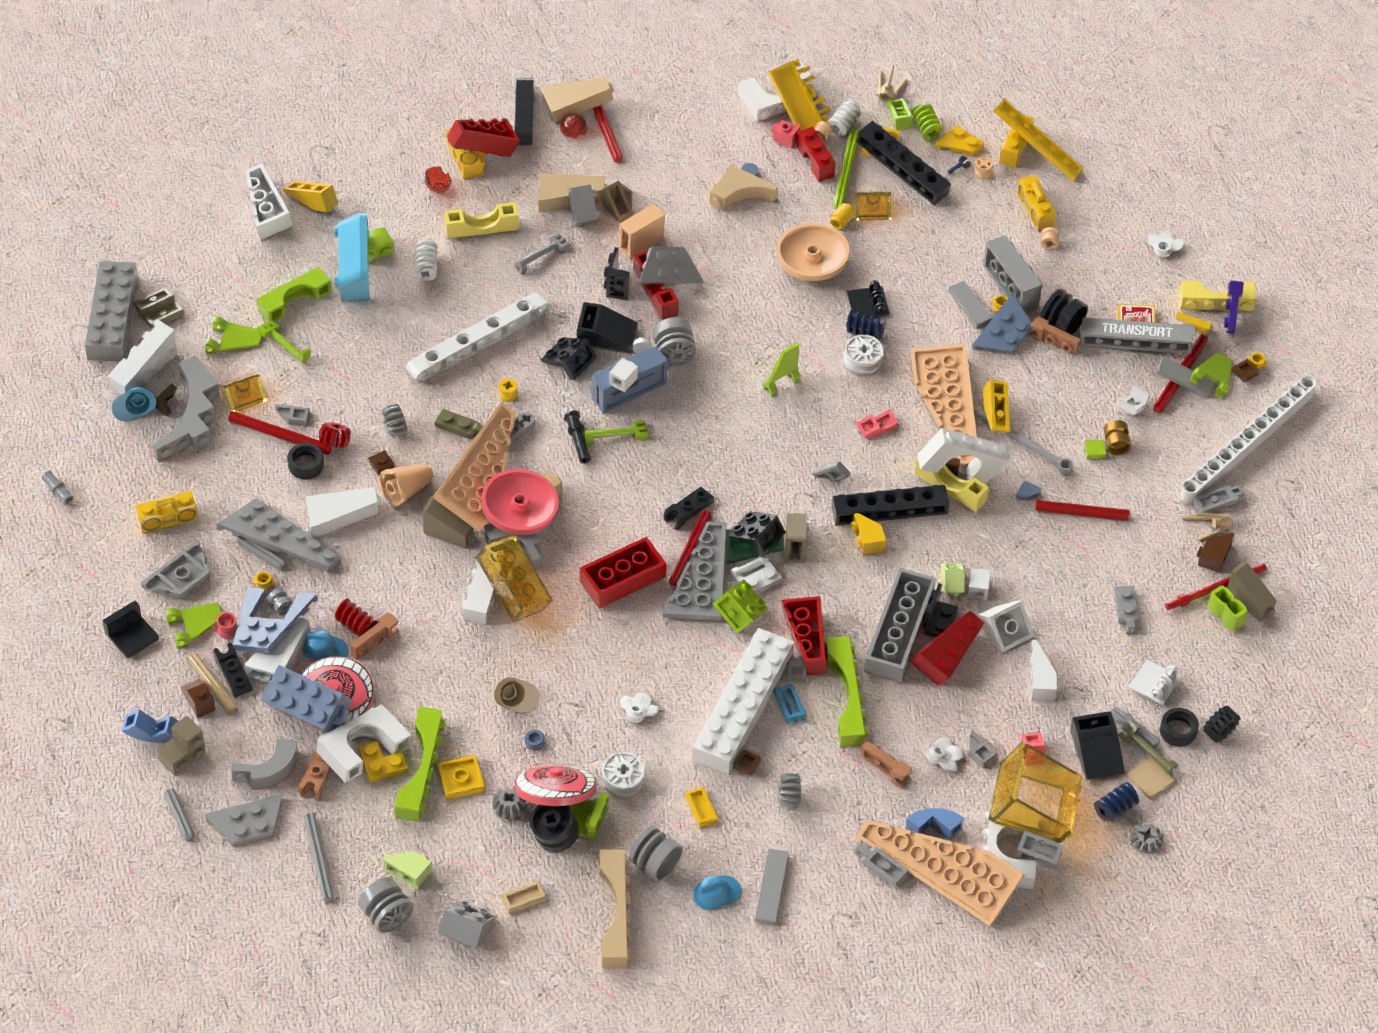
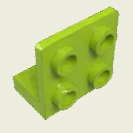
[713,579,768,634]
[569,792,609,840]

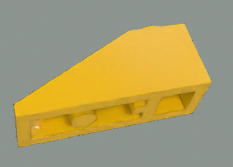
[283,181,339,213]
[982,379,1010,433]

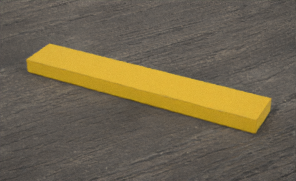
[993,98,1083,181]

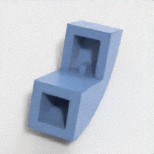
[122,709,178,743]
[905,808,964,841]

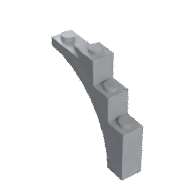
[152,355,220,461]

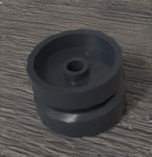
[530,804,579,853]

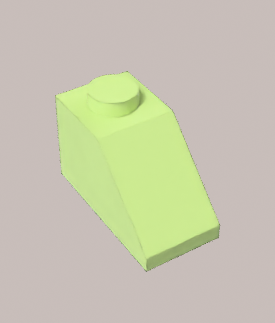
[941,563,965,596]
[383,852,432,890]

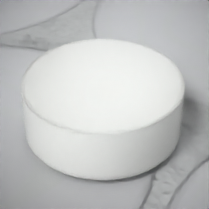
[633,338,652,354]

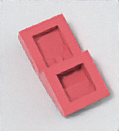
[856,409,899,438]

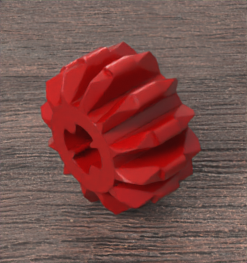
[318,422,351,448]

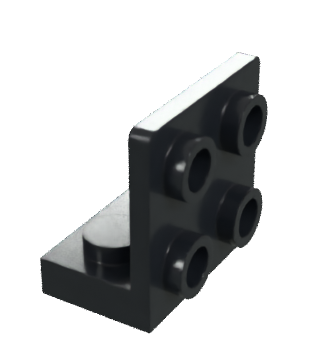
[604,247,630,301]
[541,337,597,380]
[728,511,786,557]
[923,583,959,638]
[102,600,159,658]

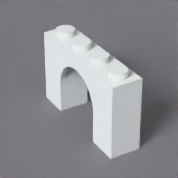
[738,61,820,122]
[918,428,1009,485]
[316,704,411,783]
[983,804,1039,889]

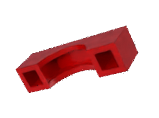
[633,250,679,320]

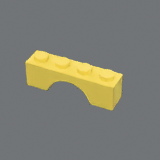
[444,202,519,239]
[1179,281,1256,311]
[915,459,989,512]

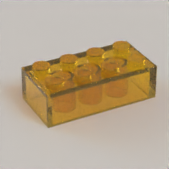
[475,535,553,623]

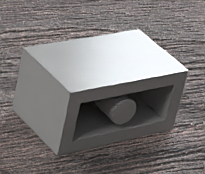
[568,184,600,225]

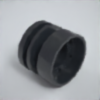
[1040,289,1088,335]

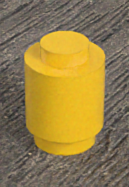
[830,203,855,230]

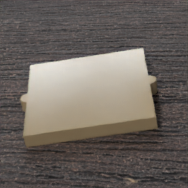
[1126,757,1175,799]

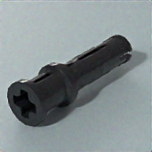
[564,410,591,464]

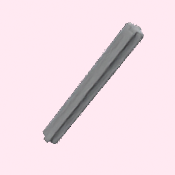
[304,813,334,902]

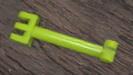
[257,320,311,364]
[583,420,649,446]

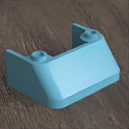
[335,213,370,301]

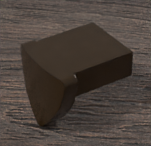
[155,384,177,416]

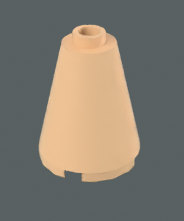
[379,464,433,506]

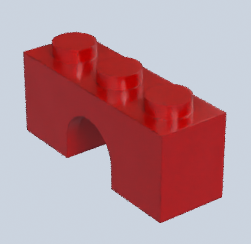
[796,126,836,182]

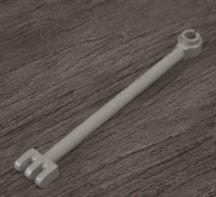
[972,397,1073,475]

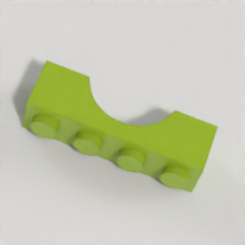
[257,267,332,322]

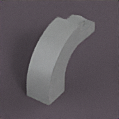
[484,523,543,572]
[231,739,298,789]

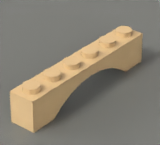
[600,849,631,968]

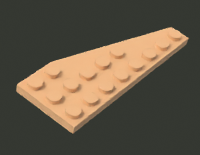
[911,344,977,468]
[432,402,516,532]
[856,820,1025,927]

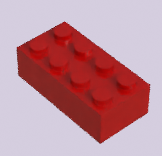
[580,536,667,609]

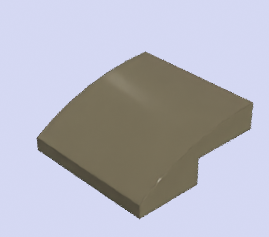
[133,287,185,329]

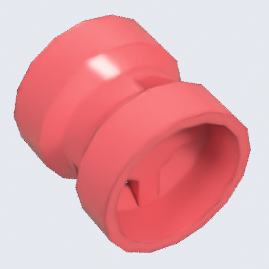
[217,612,237,639]

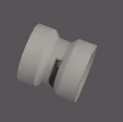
[267,588,293,615]

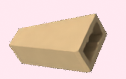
[540,77,614,123]
[538,173,608,212]

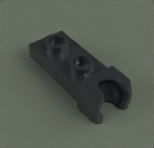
[663,486,714,530]
[213,643,253,698]

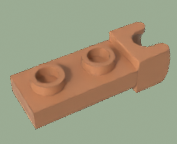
[1029,316,1081,355]
[350,612,399,660]
[860,741,912,788]
[299,749,331,801]

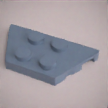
[972,294,1032,354]

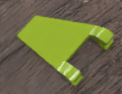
[205,316,262,354]
[762,343,801,396]
[1190,352,1233,399]
[166,602,222,648]

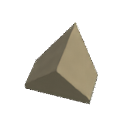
[603,181,633,221]

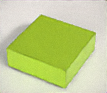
[1084,440,1106,459]

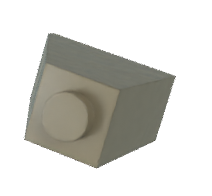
[422,497,475,549]
[785,513,806,563]
[1227,561,1277,622]

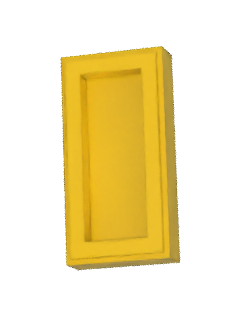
[685,786,718,828]

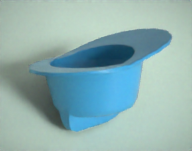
[111,387,156,422]
[302,630,349,660]
[693,875,742,910]

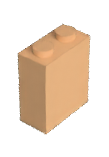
[619,204,665,258]

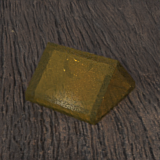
[853,191,891,220]
[219,372,267,412]

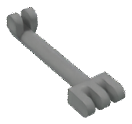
[515,233,571,274]

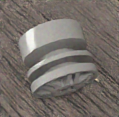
[653,317,696,366]
[629,826,683,881]
[358,877,414,933]

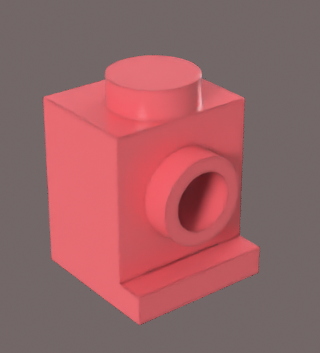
[772,120,801,148]

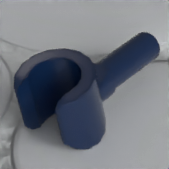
[947,156,971,174]

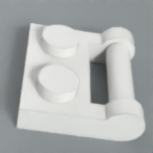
[731,555,782,594]

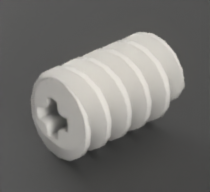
[827,99,861,136]
[414,240,438,281]

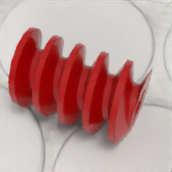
[335,598,378,637]

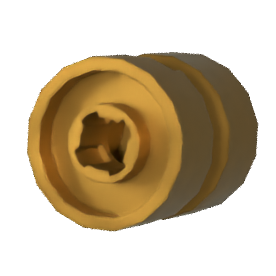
[1103,420,1132,456]

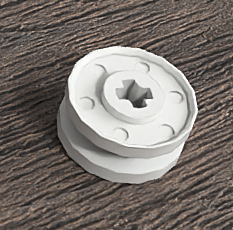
[844,335,883,375]
[602,752,645,797]

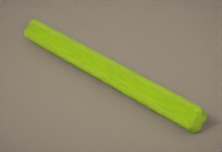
[833,129,859,210]

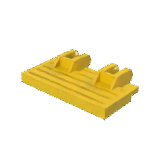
[768,59,831,130]

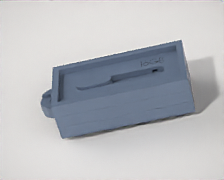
[592,346,670,414]
[261,665,352,733]

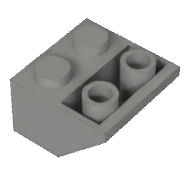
[438,901,496,947]

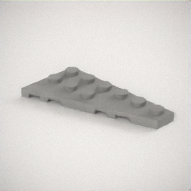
[216,498,342,572]
[663,522,726,621]

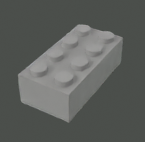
[983,235,1043,313]

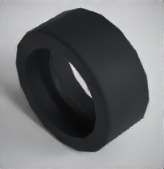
[287,443,324,479]
[1159,707,1199,747]

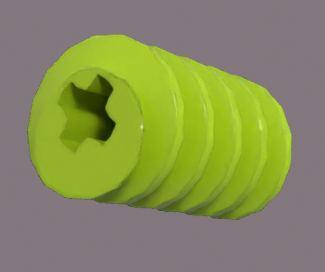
[911,104,943,142]

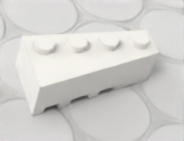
[246,164,293,240]
[108,319,177,395]

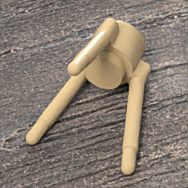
[877,65,907,102]
[1182,513,1231,541]

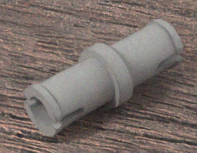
[41,471,74,505]

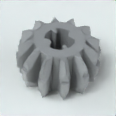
[382,404,407,437]
[778,773,802,807]
[492,785,527,820]

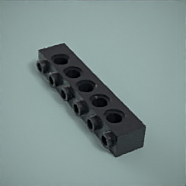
[856,120,951,206]
[831,485,950,526]

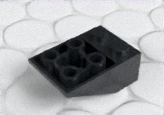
[577,302,638,352]
[1070,711,1125,780]

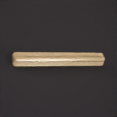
[188,653,236,713]

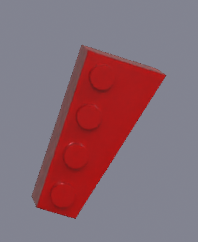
[447,118,520,157]
[781,596,827,675]
[908,610,985,686]

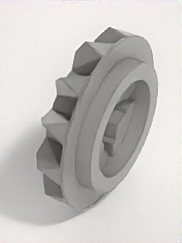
[1130,822,1163,852]

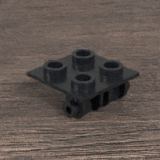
[847,280,890,318]

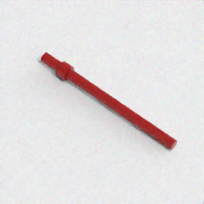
[1165,563,1267,611]

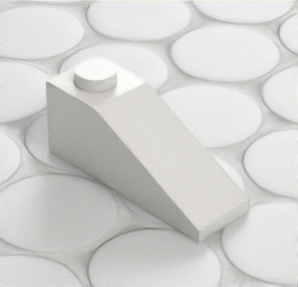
[1030,640,1060,701]

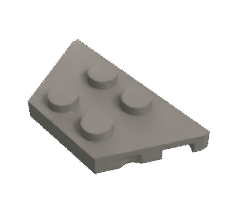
[637,247,704,284]
[141,540,210,599]
[204,794,282,847]

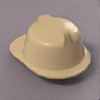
[494,677,539,713]

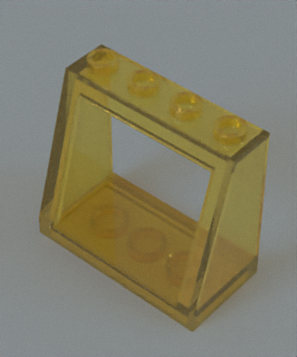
[988,741,1083,843]

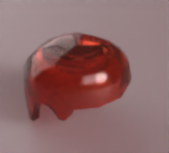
[559,113,588,139]
[424,166,452,193]

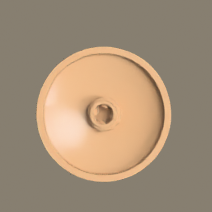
[777,223,849,281]

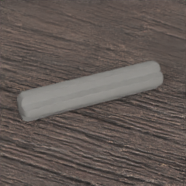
[237,536,286,570]
[1111,706,1160,749]
[164,788,194,841]

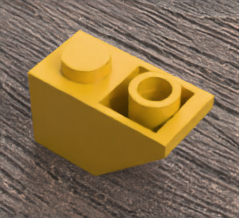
[851,513,886,555]

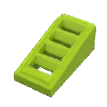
[887,98,913,130]

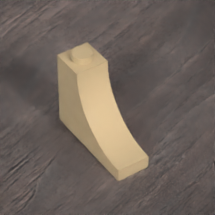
[709,165,778,211]

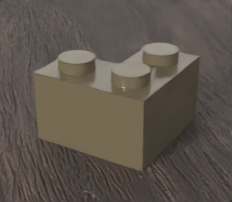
[157,716,206,775]

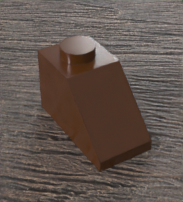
[1197,533,1235,573]
[181,679,215,718]

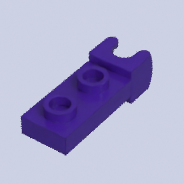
[1224,280,1244,334]

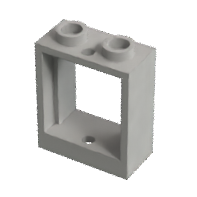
[1017,831,1064,870]

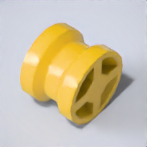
[499,378,517,402]

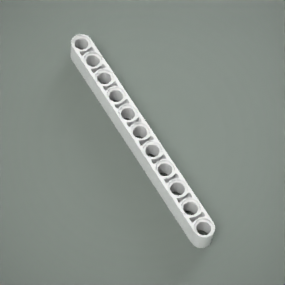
[1180,375,1317,504]

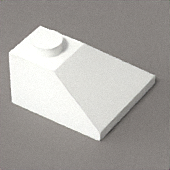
[978,601,1034,652]

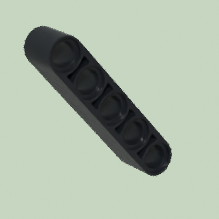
[515,78,534,145]

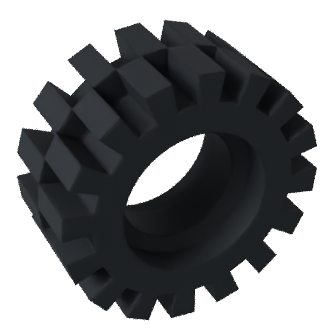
[1203,705,1241,743]

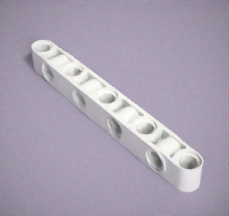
[406,292,551,382]

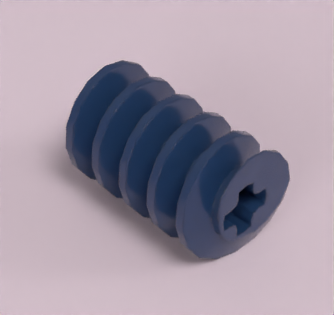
[846,310,886,340]
[1094,782,1140,821]

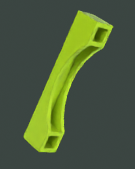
[825,636,868,747]
[394,707,446,822]

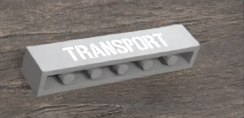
[1080,317,1194,354]

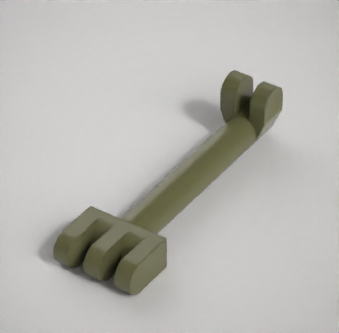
[1118,719,1179,775]

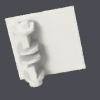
[1128,660,1182,705]

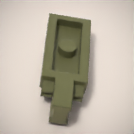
[434,409,483,439]

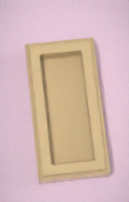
[501,880,547,915]

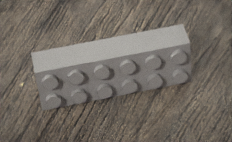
[85,261,138,361]
[864,568,937,682]

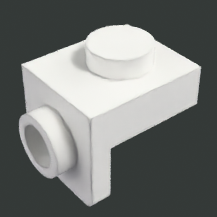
[1119,386,1150,416]

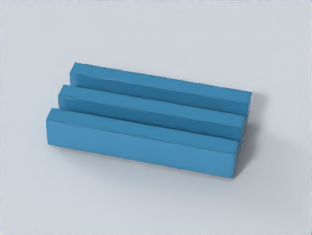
[773,684,806,724]

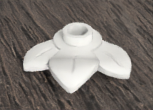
[1148,230,1184,257]
[620,693,659,723]
[927,737,965,771]

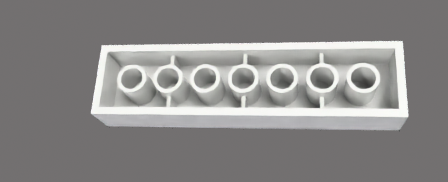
[692,628,794,775]

